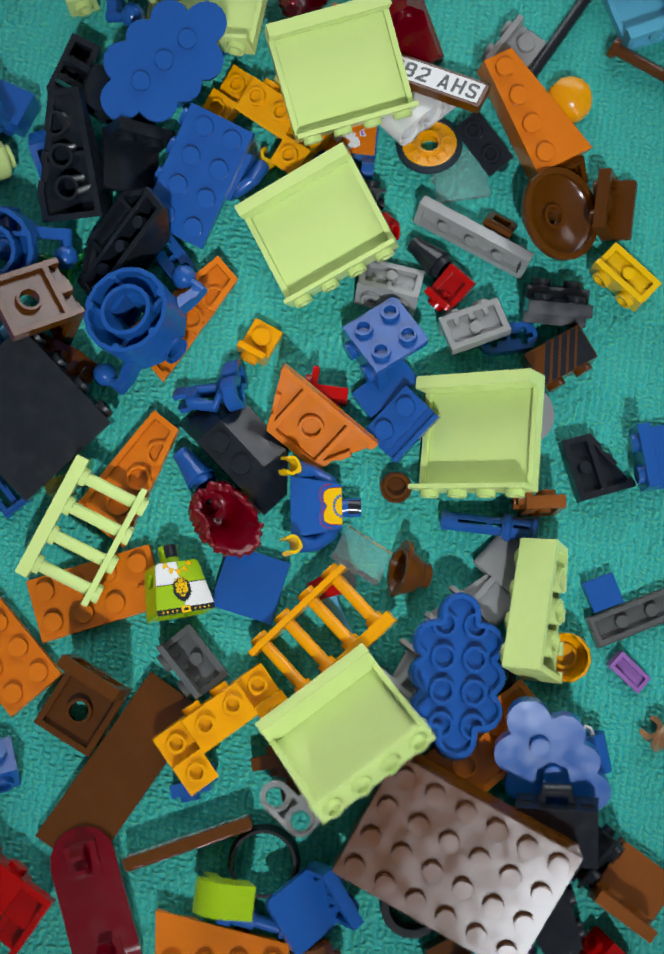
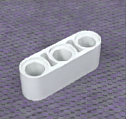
[380,91,456,146]

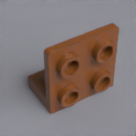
[511,489,566,517]
[586,841,664,944]

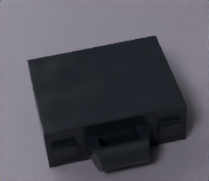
[515,783,599,869]

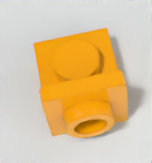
[236,318,283,367]

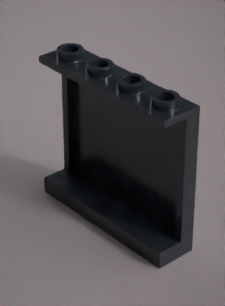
[0,333,115,501]

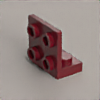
[389,0,442,64]

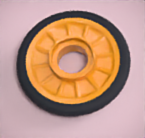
[396,119,463,174]

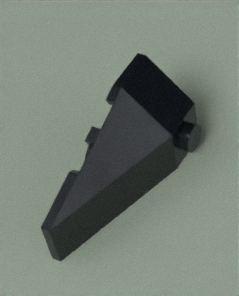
[37,86,113,223]

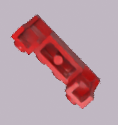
[0,846,56,954]

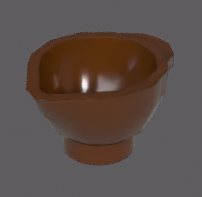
[387,540,433,597]

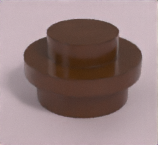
[380,472,412,504]

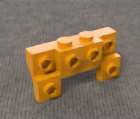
[202,65,334,174]
[151,663,288,796]

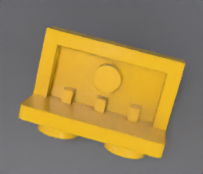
[589,242,662,312]

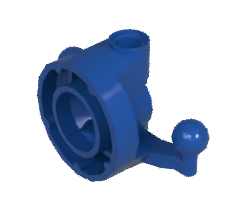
[0,206,78,275]
[83,265,208,395]

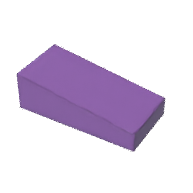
[606,650,651,693]

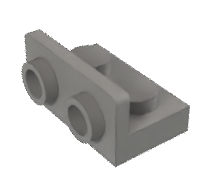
[481,14,547,68]
[354,260,425,317]
[438,297,511,355]

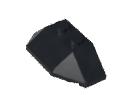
[77,187,170,296]
[180,403,289,516]

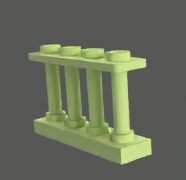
[14,454,150,607]

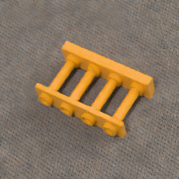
[248,563,398,693]

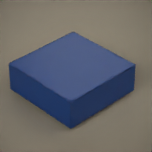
[581,572,624,614]

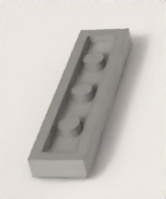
[413,195,534,279]

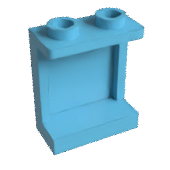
[602,0,664,51]

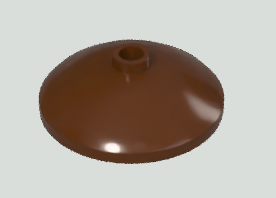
[522,167,597,261]

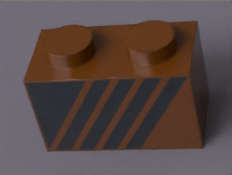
[520,324,598,393]

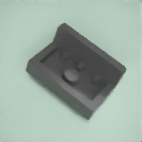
[156,624,230,700]

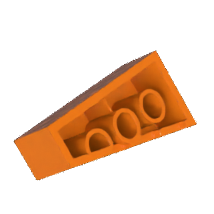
[477,47,592,181]

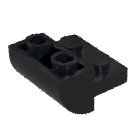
[521,278,593,328]

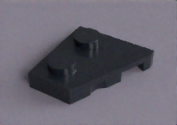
[558,433,636,503]

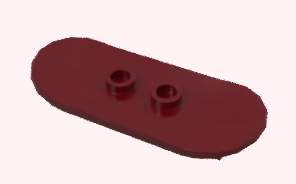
[50,826,142,954]

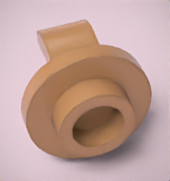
[639,715,664,752]

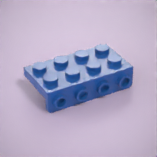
[153,102,256,249]

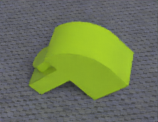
[192,871,256,922]

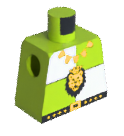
[145,544,215,623]

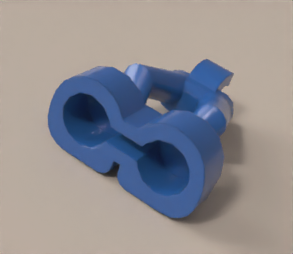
[172,359,248,414]

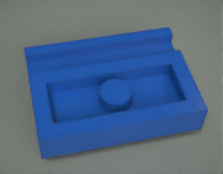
[366,386,441,463]

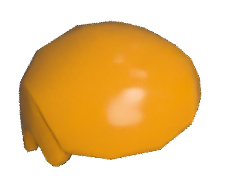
[548,76,593,123]
[556,632,591,682]

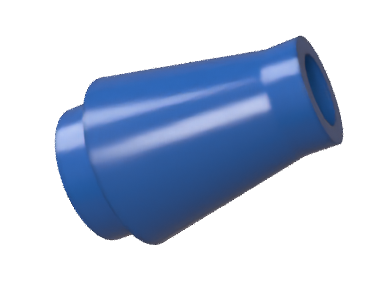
[173,446,216,493]

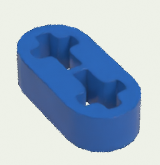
[154,234,196,283]
[478,322,538,356]

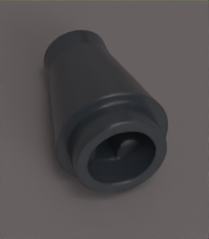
[407,236,453,279]

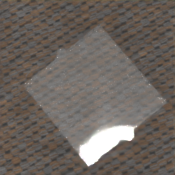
[431,149,491,204]
[331,525,392,586]

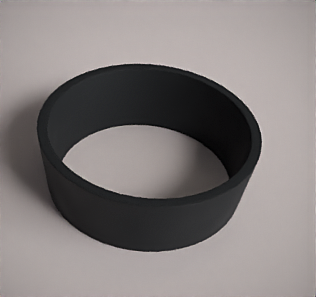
[228,824,300,899]

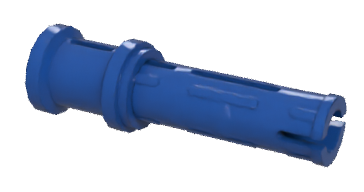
[441,510,539,542]

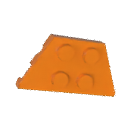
[266,363,378,468]

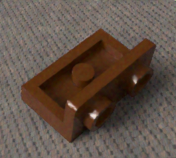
[589,168,638,241]

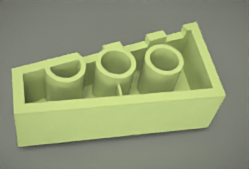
[500,538,568,684]

